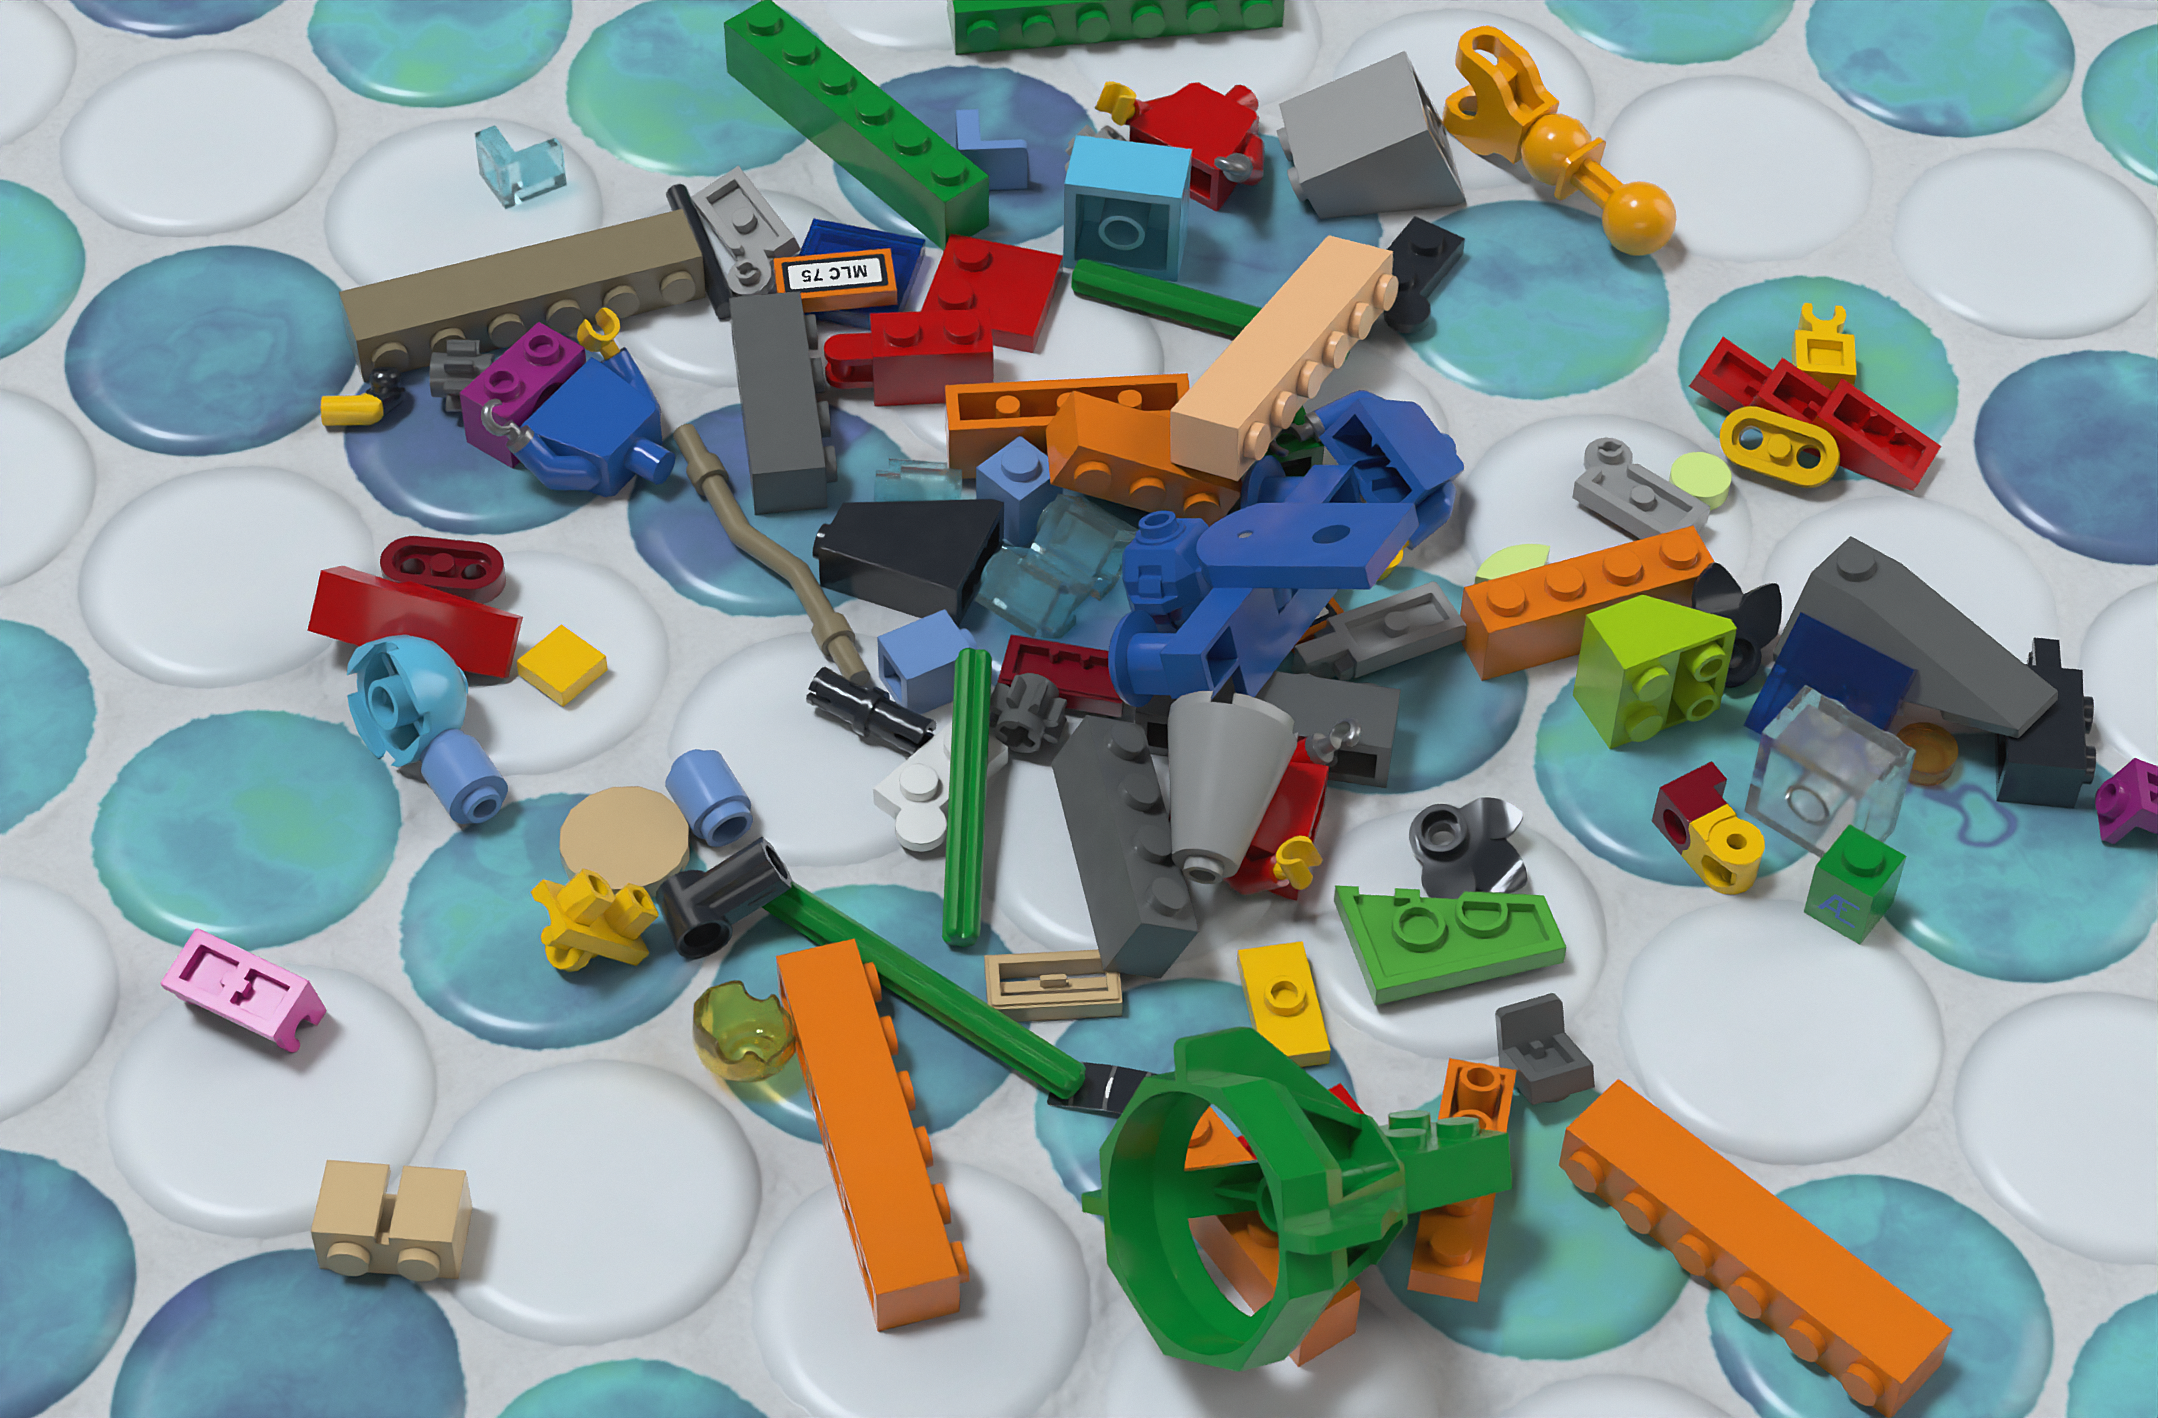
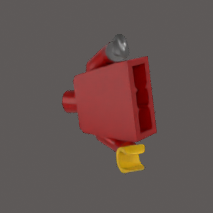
[1095,81,1265,212]
[1169,718,1362,901]

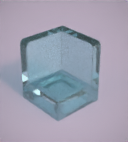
[474,125,567,209]

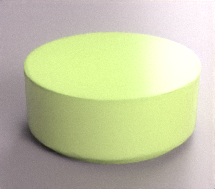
[1669,452,1732,510]

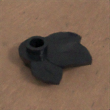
[1689,562,1782,687]
[1409,797,1528,899]

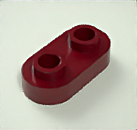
[380,536,506,604]

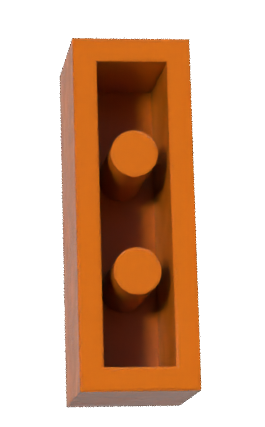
[1045,390,1242,527]

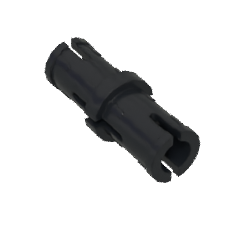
[806,667,937,755]

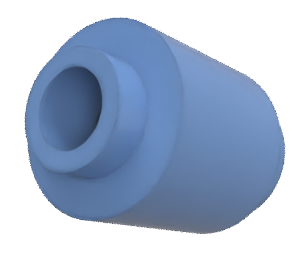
[420,729,508,824]
[665,749,753,847]

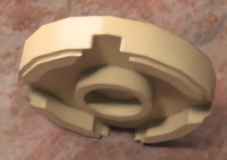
[559,786,690,898]

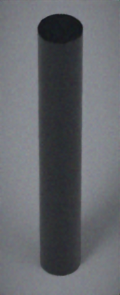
[666,184,733,319]

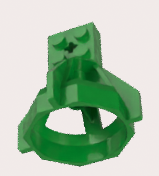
[1081,1026,1512,1372]

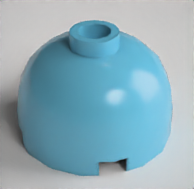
[347,635,468,767]

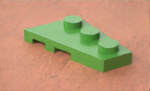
[1334,885,1567,1005]

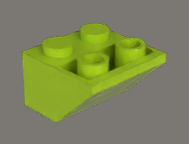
[1573,594,1737,749]

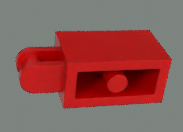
[824,308,994,406]

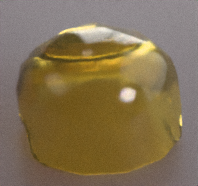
[692,980,796,1083]

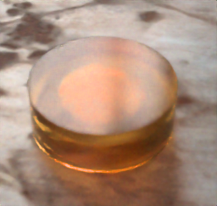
[1891,722,1958,786]

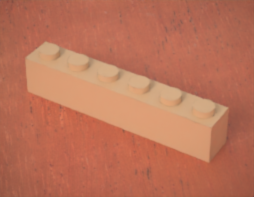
[1170,235,1398,481]

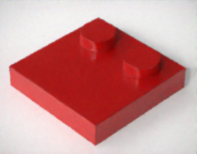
[921,233,1063,353]

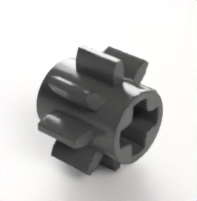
[429,340,496,412]
[989,673,1068,753]

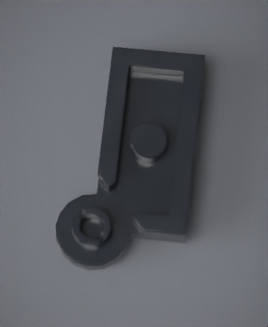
[1384,216,1465,333]

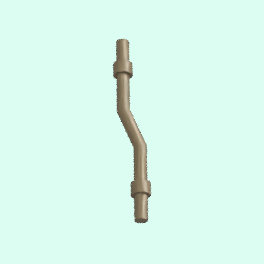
[673,424,870,686]

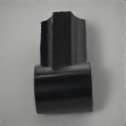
[655,837,793,959]

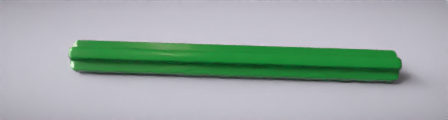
[761,881,1086,1099]

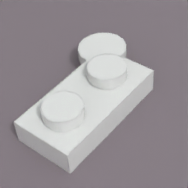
[873,721,1008,852]

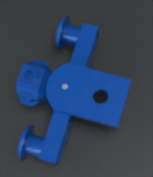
[1108,455,1419,707]

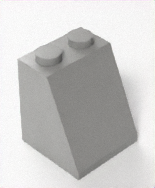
[1277,51,1466,219]

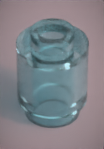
[873,458,962,502]

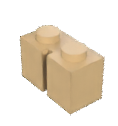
[311,1160,473,1282]

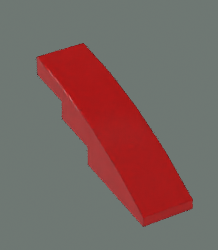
[1689,337,1942,491]

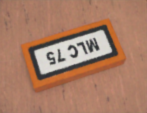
[773,248,897,313]

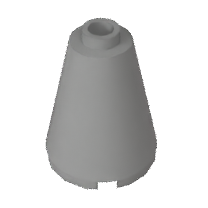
[1168,691,1298,884]

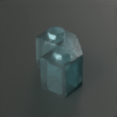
[975,494,1138,639]

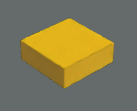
[517,624,608,707]

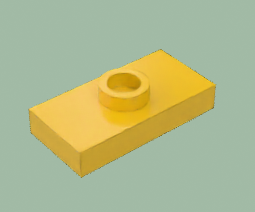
[1237,941,1331,1067]

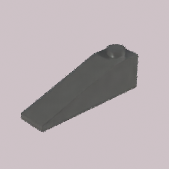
[1773,536,2058,738]

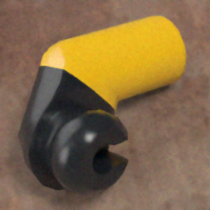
[321,367,405,426]

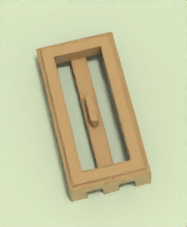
[984,949,1123,1022]

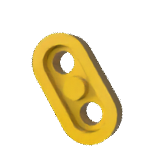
[1719,406,1840,488]

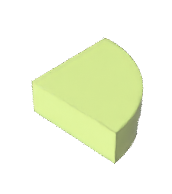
[1474,544,1550,584]

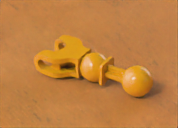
[1442,26,1677,256]

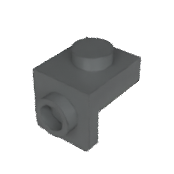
[1495,993,1595,1105]

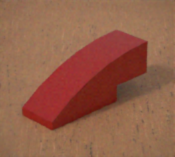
[307,565,523,678]

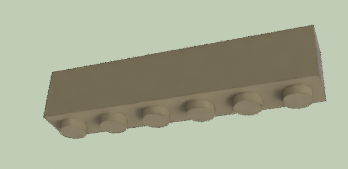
[339,209,706,382]

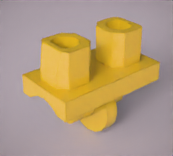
[530,868,659,972]

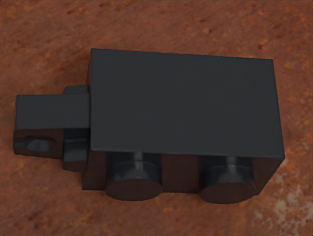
[1995,637,2096,809]

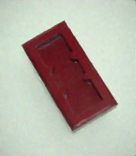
[997,634,1125,717]

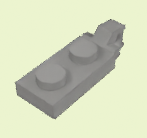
[1291,581,1466,681]

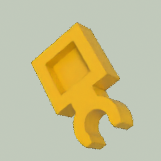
[1791,303,1857,391]

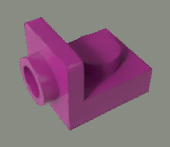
[2095,758,2158,844]

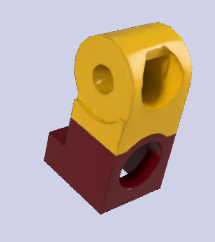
[1651,761,1765,895]

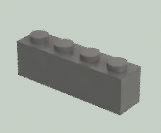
[729,291,838,515]
[1135,671,1401,788]
[1051,715,1199,979]

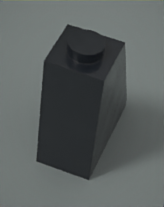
[812,499,1004,627]

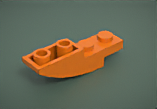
[1407,1058,1517,1302]

